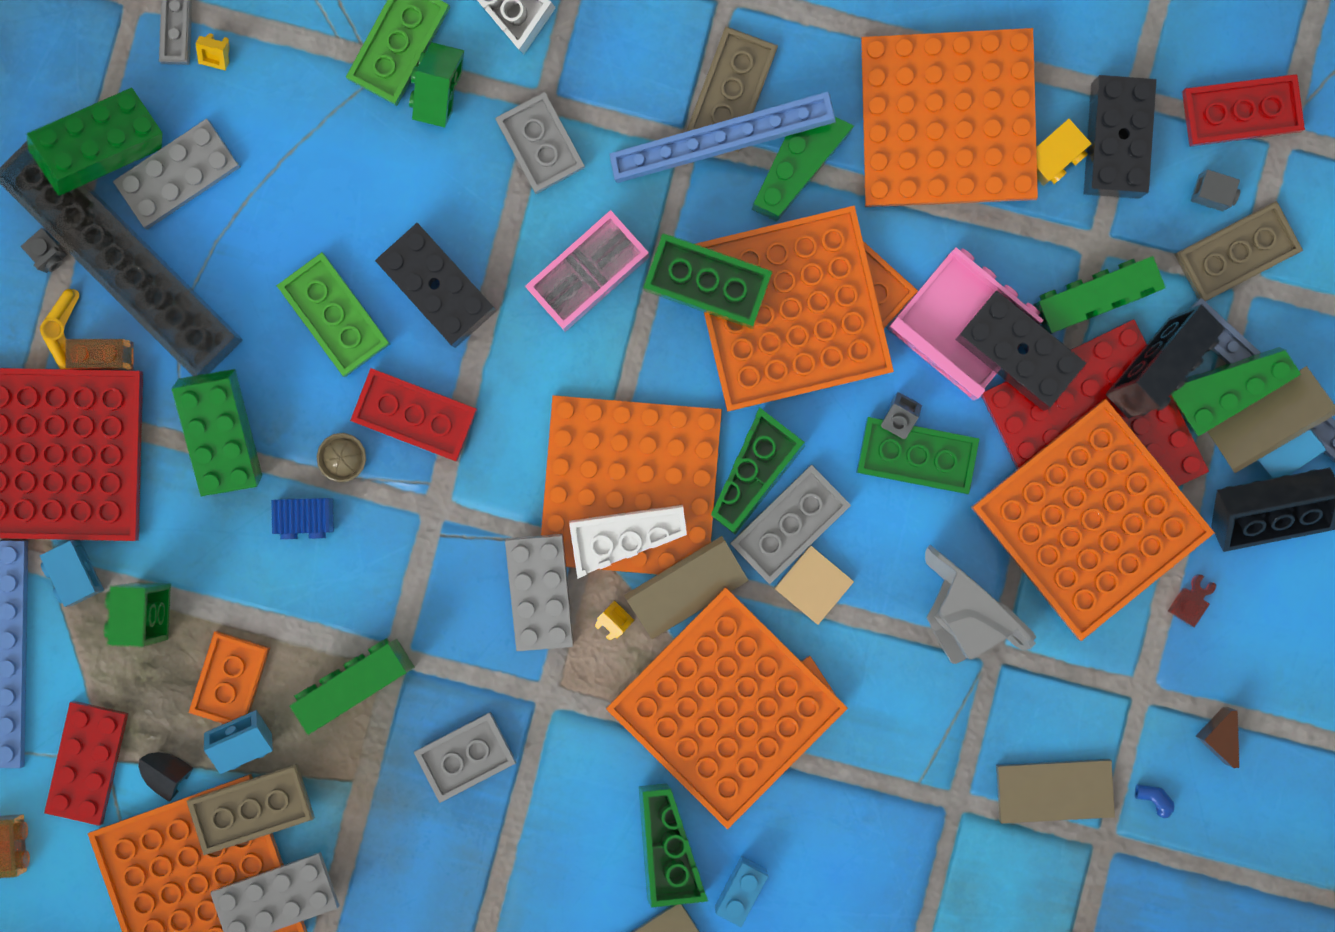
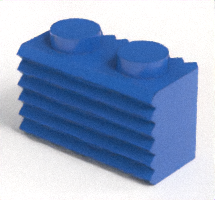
[271,498,334,539]

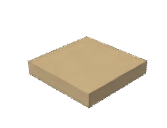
[774,545,854,625]

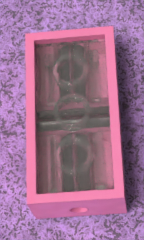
[525,210,649,332]

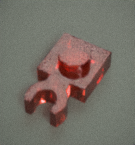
[1168,574,1216,628]

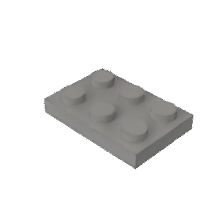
[495,92,585,194]
[414,712,516,803]

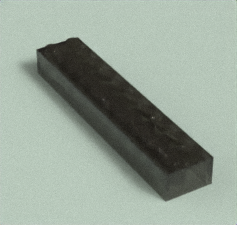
[0,141,243,376]

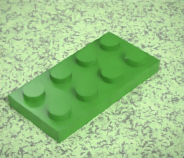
[346,0,450,106]
[276,252,390,377]

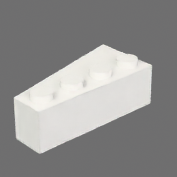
[477,0,556,54]

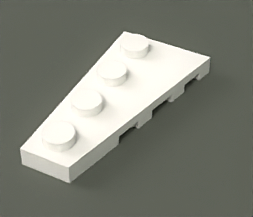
[569,505,687,578]

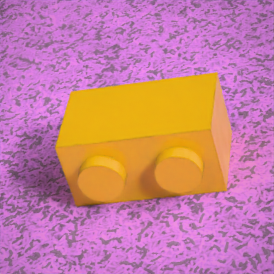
[1036,119,1092,186]

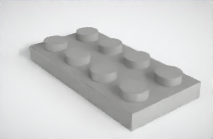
[113,119,240,230]
[730,465,851,584]
[505,534,574,651]
[210,852,340,932]

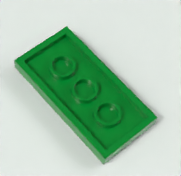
[856,417,980,494]

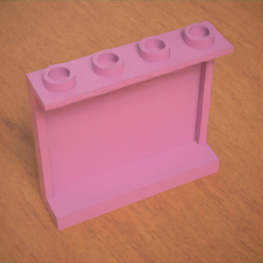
[887,248,1044,400]

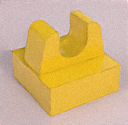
[195,33,230,71]
[595,600,634,640]

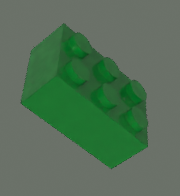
[104,582,171,647]

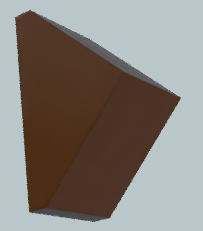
[1196,707,1239,768]

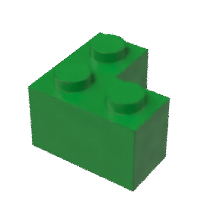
[409,42,464,127]

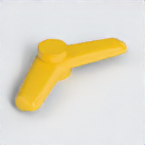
[40,289,79,370]

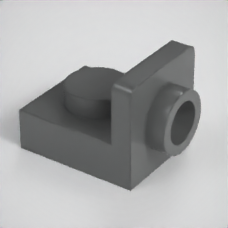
[21,228,68,273]
[881,392,922,439]

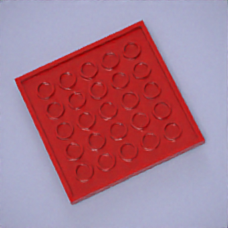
[981,319,1209,487]
[0,368,143,541]

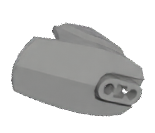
[925,545,1036,664]

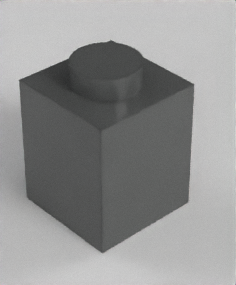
[1191,169,1240,212]

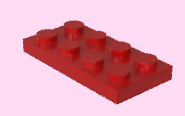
[1182,74,1305,147]
[350,368,478,462]
[44,701,129,826]

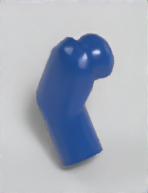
[1135,785,1174,818]

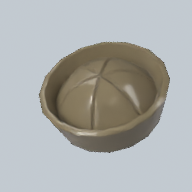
[317,433,366,482]

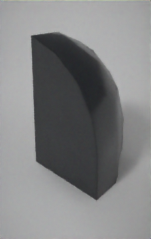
[139,752,193,802]

